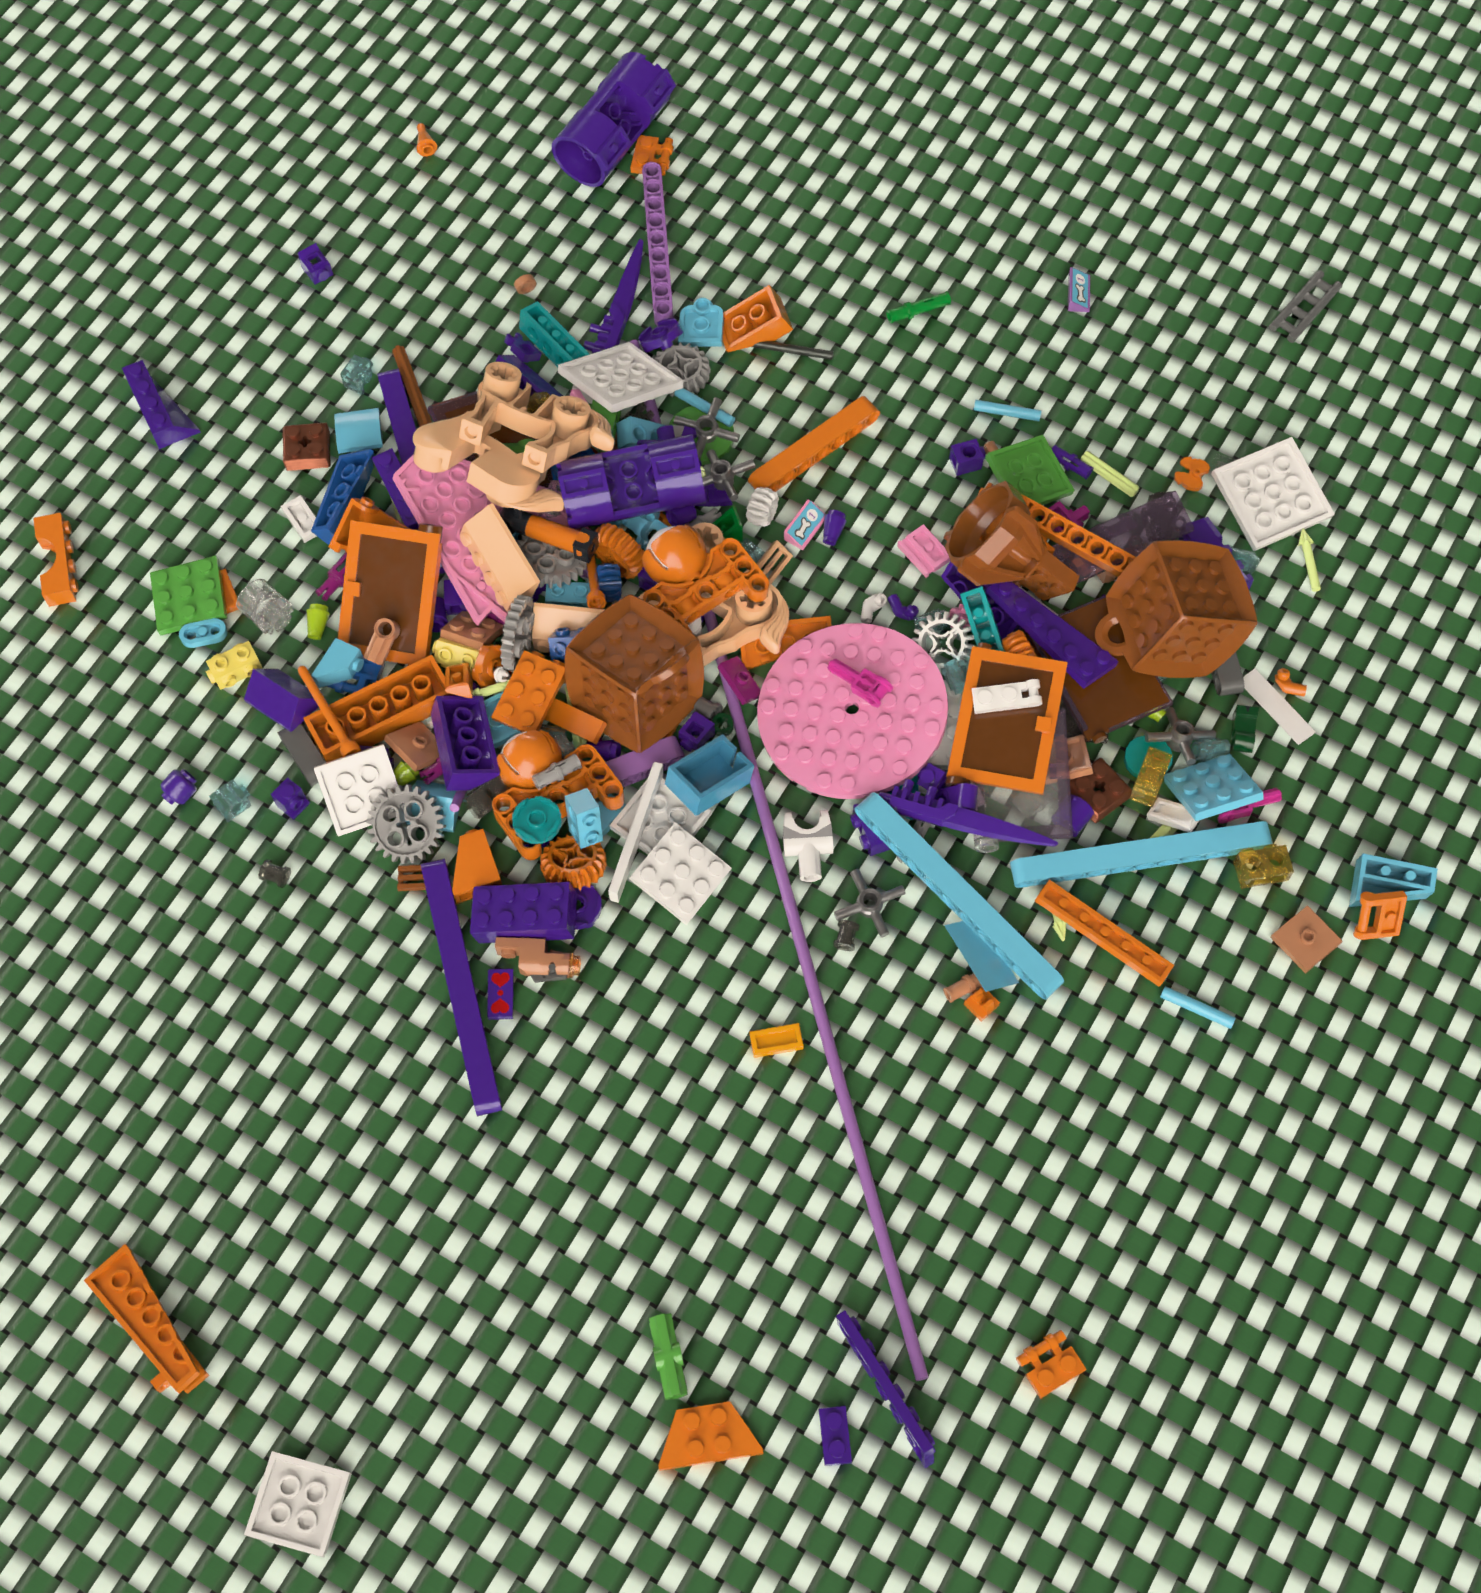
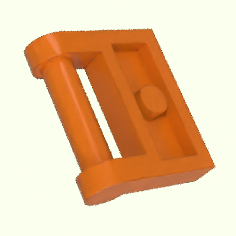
[1353,891,1407,940]

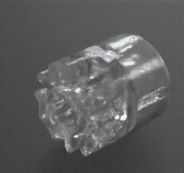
[236,579,294,635]

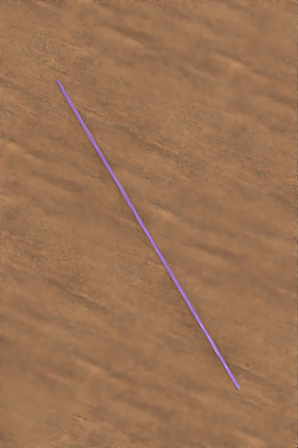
[630,340,929,1381]

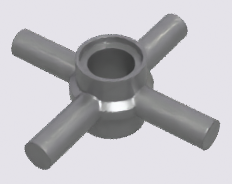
[674,398,740,460]
[702,449,755,501]
[1145,707,1216,765]
[834,869,906,938]

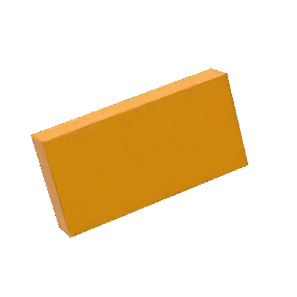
[749,1023,804,1058]

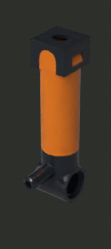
[499,507,599,563]

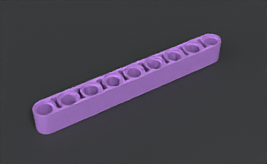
[642,162,673,327]

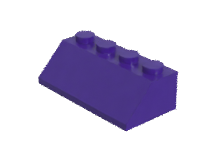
[431,696,500,791]

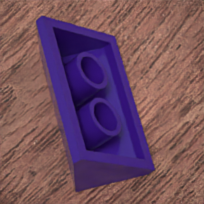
[244,669,319,732]

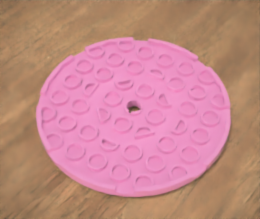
[757,623,948,799]

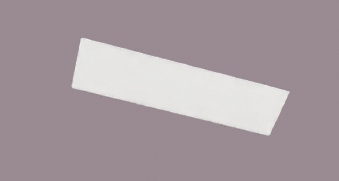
[1243,669,1316,745]

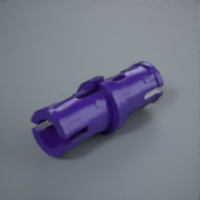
[1052,444,1094,480]

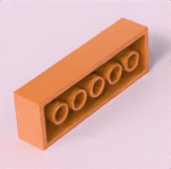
[303,654,454,763]

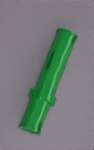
[886,291,951,324]

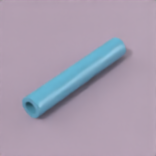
[674,388,735,427]
[974,400,1041,421]
[1160,986,1236,1029]

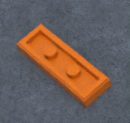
[544,698,607,745]

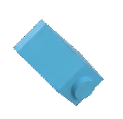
[311,638,364,688]

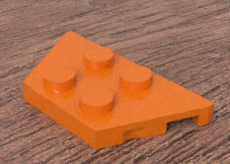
[658,1401,763,1471]

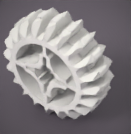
[912,612,975,675]

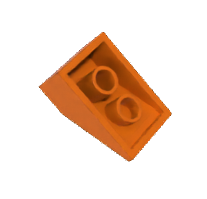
[723,285,793,352]

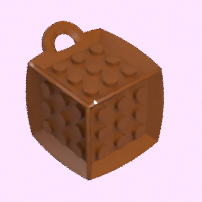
[1095,540,1258,678]
[565,594,704,753]

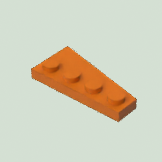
[740,616,832,670]

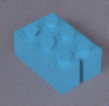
[665,734,755,816]

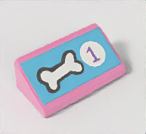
[784,499,826,550]

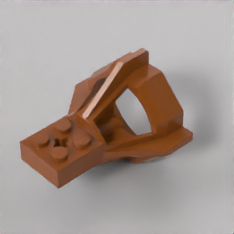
[944,481,1079,601]

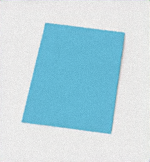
[944,921,1019,992]

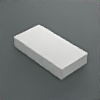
[1147,797,1199,832]

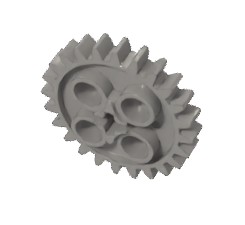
[516,535,587,589]
[500,595,535,672]
[366,785,446,864]

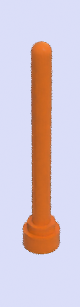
[587,555,606,609]
[298,666,362,757]

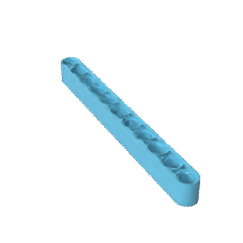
[854,792,1064,1000]
[1010,821,1273,888]

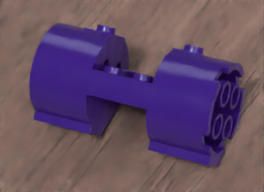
[552,52,676,187]
[556,434,706,529]

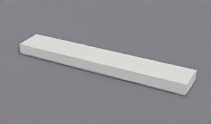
[608,762,663,903]

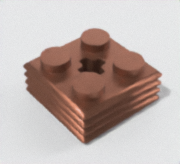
[283,422,331,471]
[1064,758,1132,823]

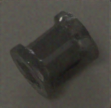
[258,859,291,888]
[833,920,860,951]

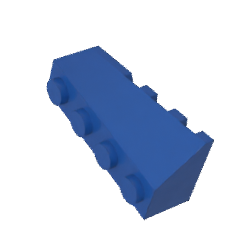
[311,449,374,545]

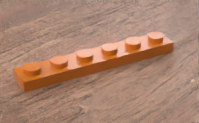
[1035,879,1174,987]

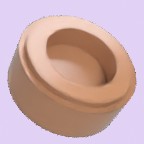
[514,274,537,294]

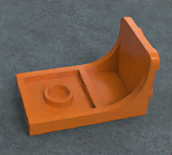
[491,650,566,732]

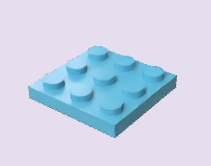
[1164,754,1263,821]

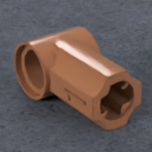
[363,618,401,666]

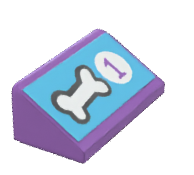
[1068,267,1090,312]

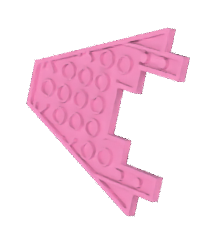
[392,454,591,626]

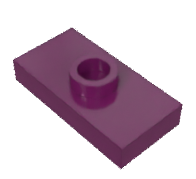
[717,656,761,705]

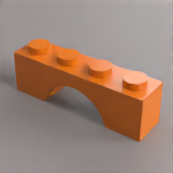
[33,512,79,607]

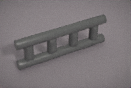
[1269,270,1343,343]

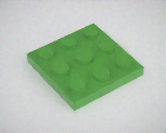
[985,435,1075,505]
[150,556,228,636]

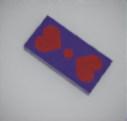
[487,969,514,1020]

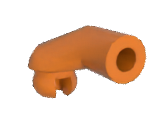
[1275,668,1307,697]

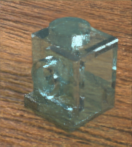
[340,354,373,395]

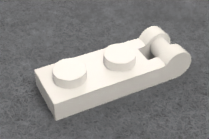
[972,679,1043,714]

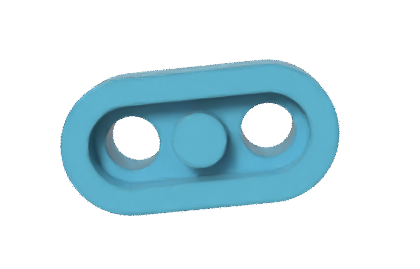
[179,618,228,648]

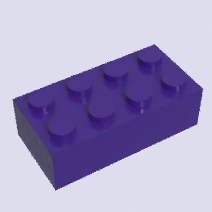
[470,882,577,943]

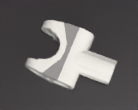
[783,810,833,882]

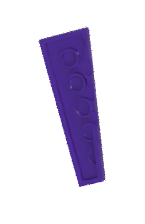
[986,582,1118,689]
[836,1310,936,1469]

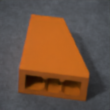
[452,829,502,904]

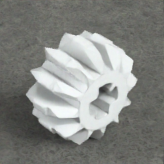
[746,487,779,527]

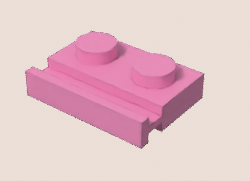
[897,524,950,578]

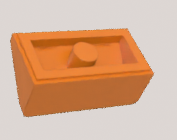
[445,663,473,698]

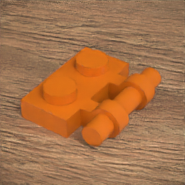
[630,135,674,176]
[1016,1330,1086,1399]

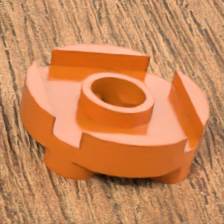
[471,645,512,688]

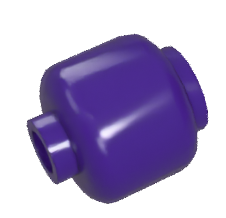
[160,769,197,805]

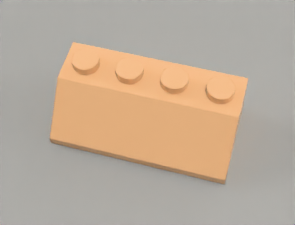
[460,503,540,612]
[532,602,604,653]

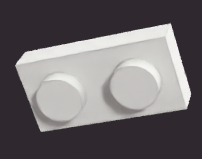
[281,495,317,543]

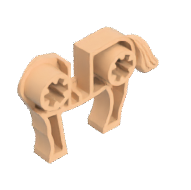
[459,362,615,473]
[413,410,564,513]
[638,522,789,666]

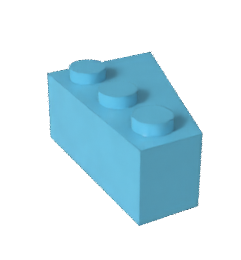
[1349,854,1438,907]

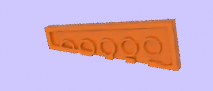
[84,1244,200,1394]

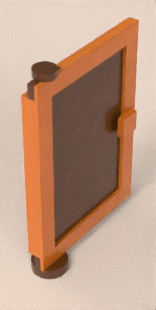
[338,520,443,666]
[945,643,1068,795]

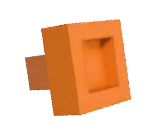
[964,986,1000,1022]

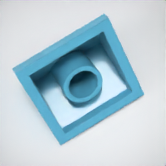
[406,780,460,833]

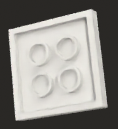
[314,744,404,836]
[610,778,712,855]
[629,822,732,925]
[244,1451,352,1558]

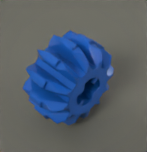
[596,563,622,602]

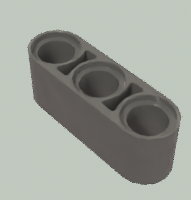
[1211,652,1244,696]
[277,724,326,787]

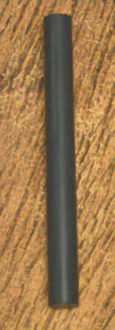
[752,341,834,360]

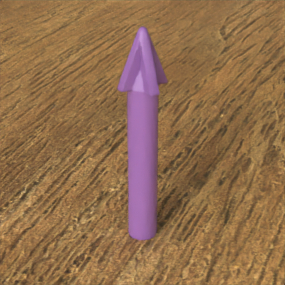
[450,790,467,812]

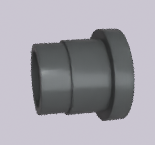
[693,697,723,722]

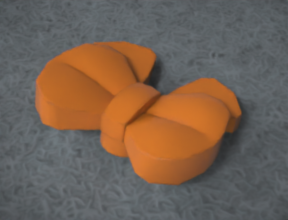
[1174,456,1210,491]

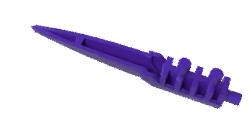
[583,238,643,354]
[879,779,1058,846]

